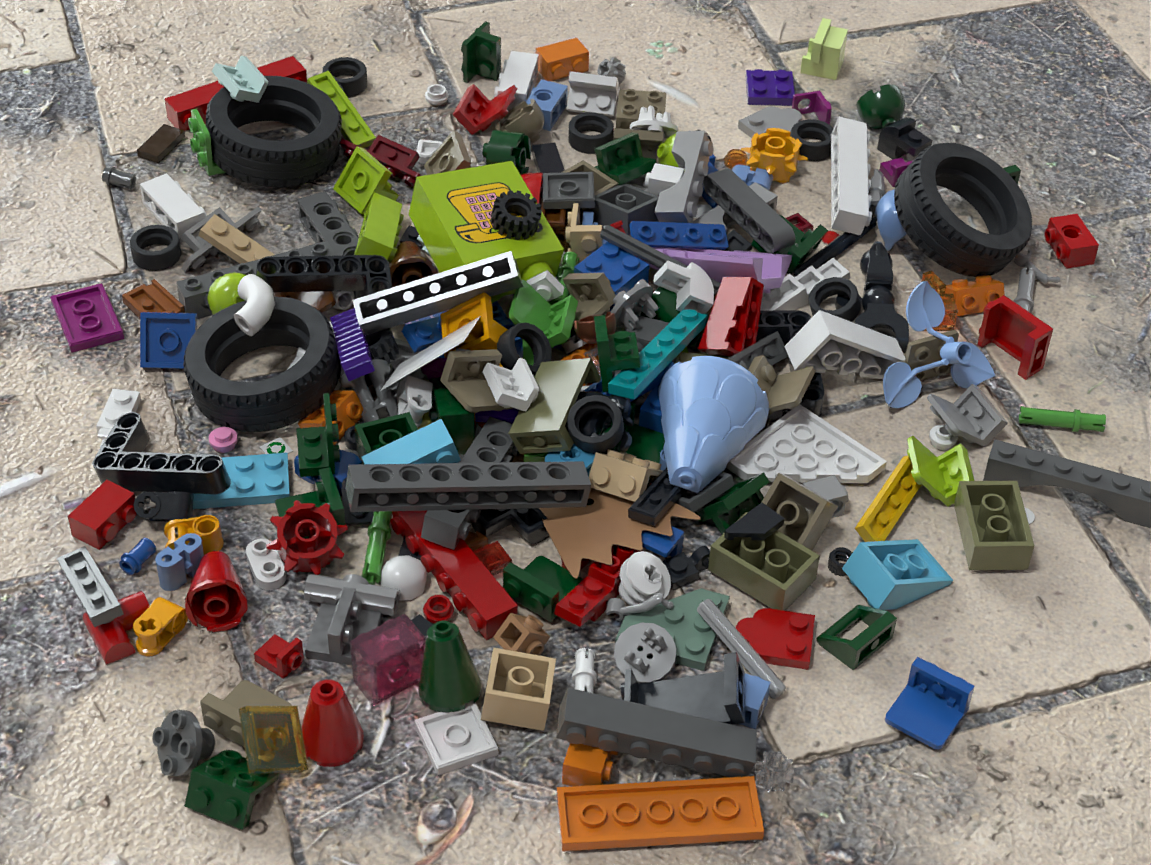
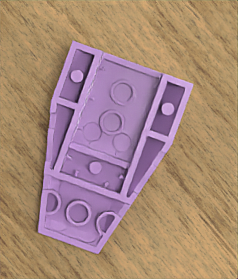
[636,247,792,293]

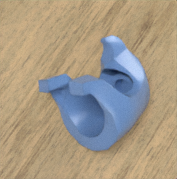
[875,189,907,251]

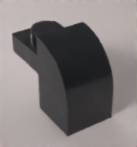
[877,118,932,160]

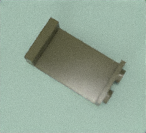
[508,358,601,454]

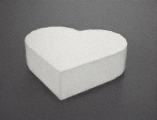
[416,140,442,164]

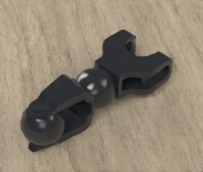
[855,241,909,353]

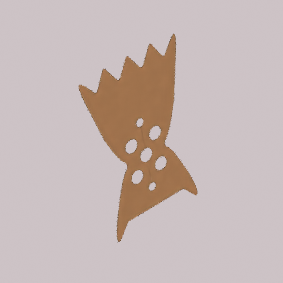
[512,443,701,578]

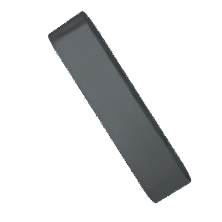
[703,168,796,253]

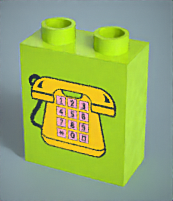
[408,161,564,303]

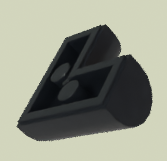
[471,508,549,544]

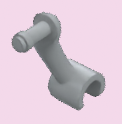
[1014,250,1060,284]
[606,593,673,621]

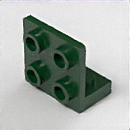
[751,215,828,275]
[296,393,340,477]
[275,467,346,539]

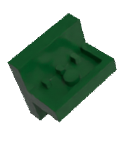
[595,133,657,185]
[594,315,640,392]
[695,472,770,535]

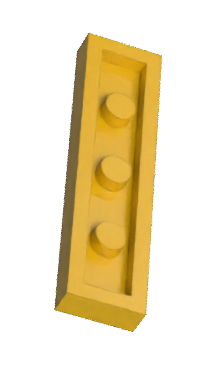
[854,455,922,542]

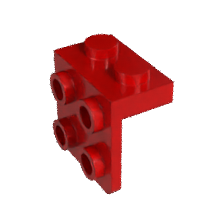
[453,84,518,135]

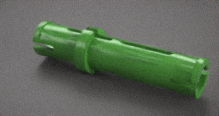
[550,251,580,305]
[1019,406,1106,432]
[361,511,392,585]

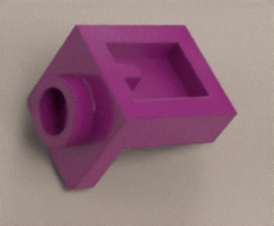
[879,158,912,187]

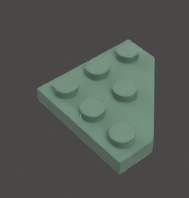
[615,588,730,671]

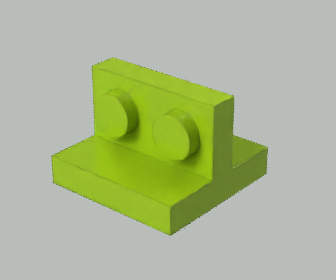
[333,146,399,215]

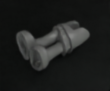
[339,359,398,423]

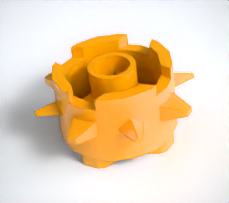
[741,128,808,183]

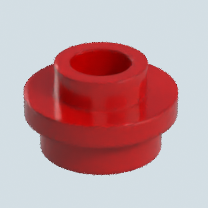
[423,595,454,623]

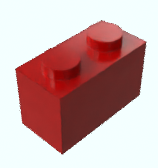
[68,480,137,550]

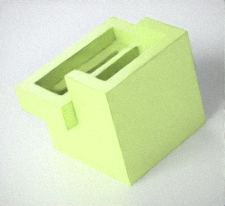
[800,18,848,80]

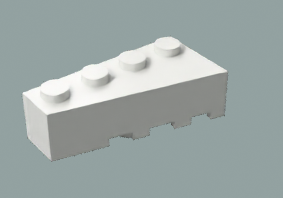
[784,310,905,379]

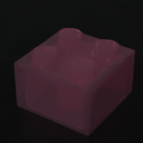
[350,614,426,706]

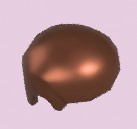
[574,312,616,344]

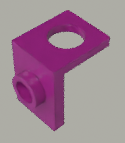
[792,90,832,125]

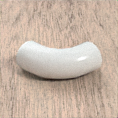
[234,274,275,336]

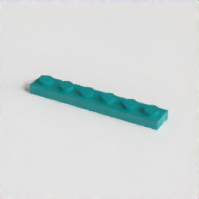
[608,309,708,399]

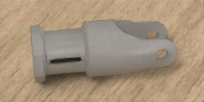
[868,169,886,217]

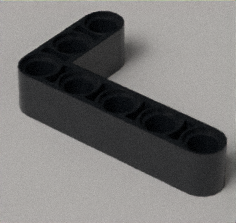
[256,255,392,329]
[756,310,824,417]
[92,412,231,494]

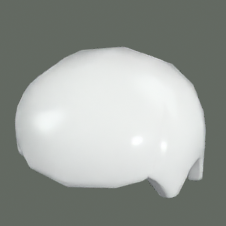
[381,555,427,601]

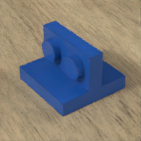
[140,312,197,368]

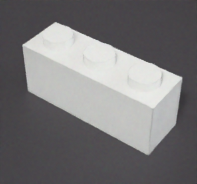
[494,51,539,111]
[140,173,207,243]

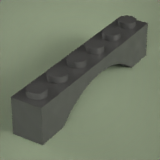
[983,439,1151,528]

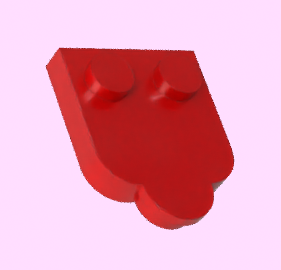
[736,608,815,670]

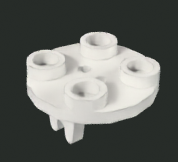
[630,106,679,139]

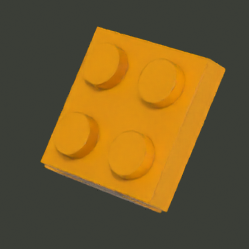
[440,292,508,368]

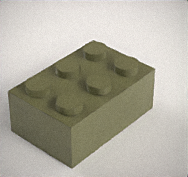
[954,481,1034,570]
[708,512,820,611]

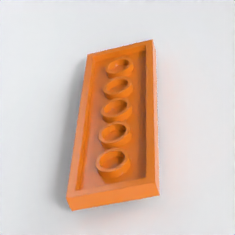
[557,776,764,851]

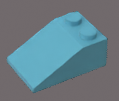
[842,539,953,610]

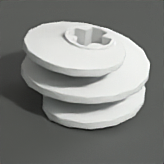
[619,551,671,606]

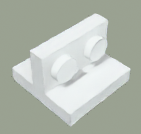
[567,71,620,118]

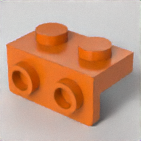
[942,275,1005,316]

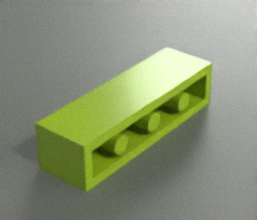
[354,192,404,263]

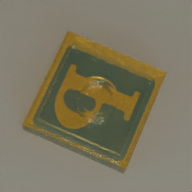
[239,706,308,774]

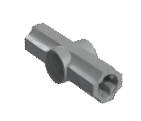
[304,574,400,616]

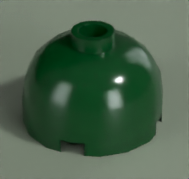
[856,84,905,129]

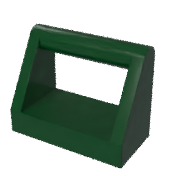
[816,605,897,670]

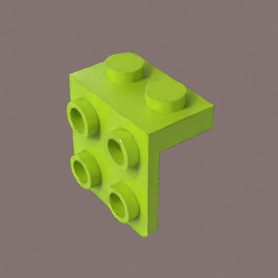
[907,436,974,507]

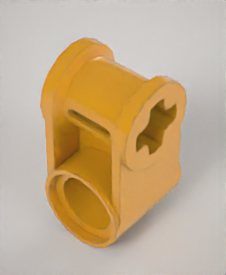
[164,515,224,555]
[133,597,188,656]

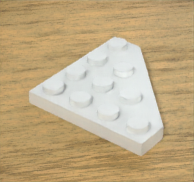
[726,404,887,483]

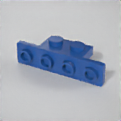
[629,221,728,250]

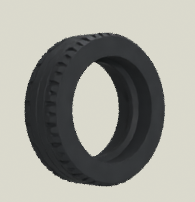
[206,76,342,187]
[894,143,1032,277]
[183,297,341,432]

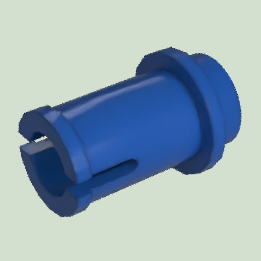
[119,538,157,575]

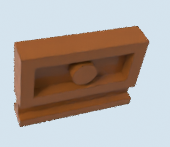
[122,279,185,318]

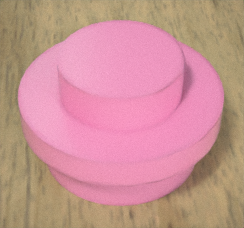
[209,427,238,453]

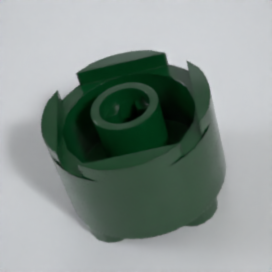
[482,130,531,175]

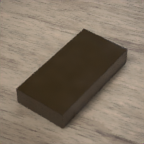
[137,124,185,164]

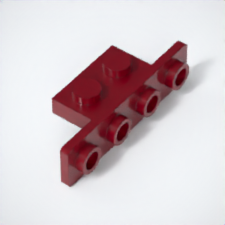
[339,135,421,187]

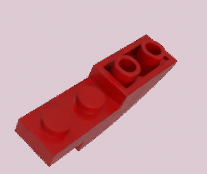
[555,545,645,627]

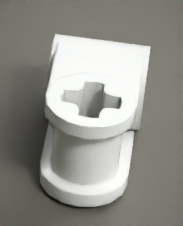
[397,375,433,428]

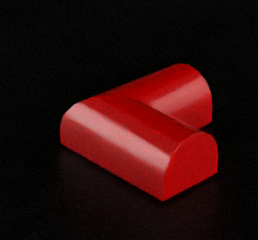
[83,591,150,665]

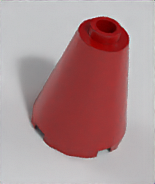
[185,551,248,632]
[299,680,364,767]

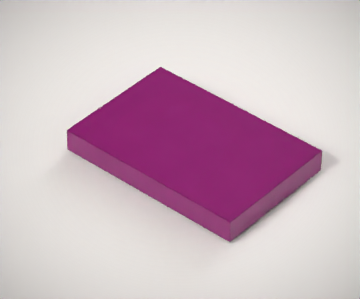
[50,283,124,353]

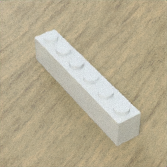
[831,117,872,235]

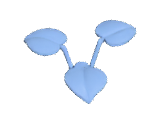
[883,281,995,408]

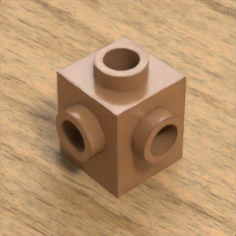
[493,613,550,655]

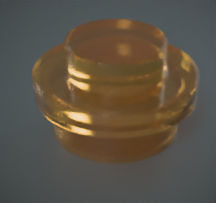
[724,149,748,170]

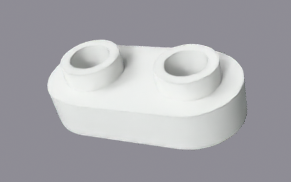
[246,539,286,590]

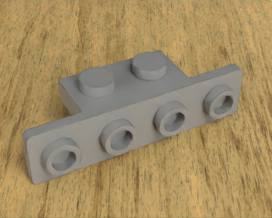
[181,206,262,273]

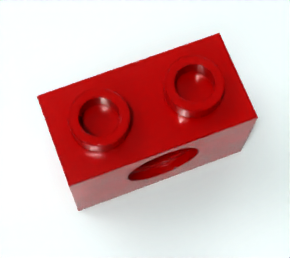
[1044,214,1099,269]

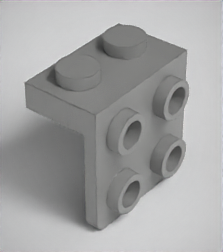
[927,384,1008,447]

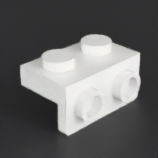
[482,358,539,412]

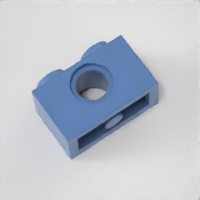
[524,79,568,131]

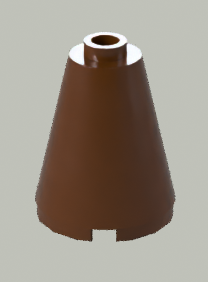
[389,241,438,288]

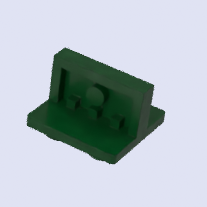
[461,21,501,83]

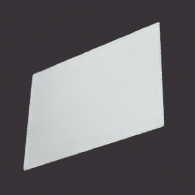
[380,316,481,391]

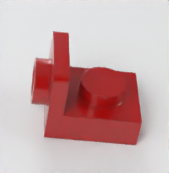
[254,634,304,679]

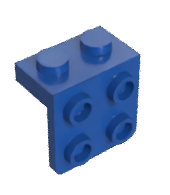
[885,657,975,750]

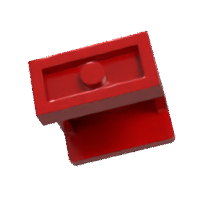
[977,295,1053,380]

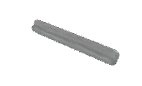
[697,599,786,699]

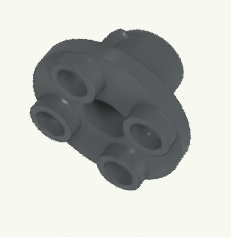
[152,710,215,776]

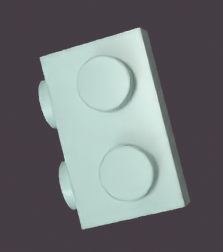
[212,56,268,102]

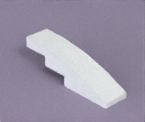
[760,258,851,310]

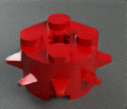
[266,500,348,575]

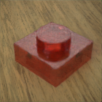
[473,541,512,576]

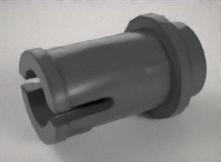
[102,166,136,190]

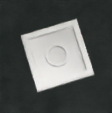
[414,701,498,776]

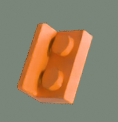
[298,390,363,445]

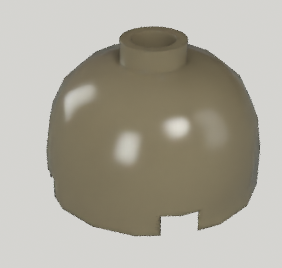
[495,99,545,144]

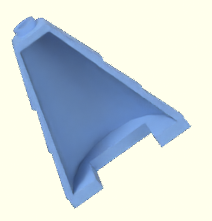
[658,356,769,493]

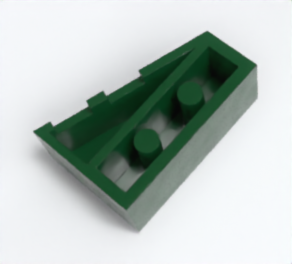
[430,377,475,455]

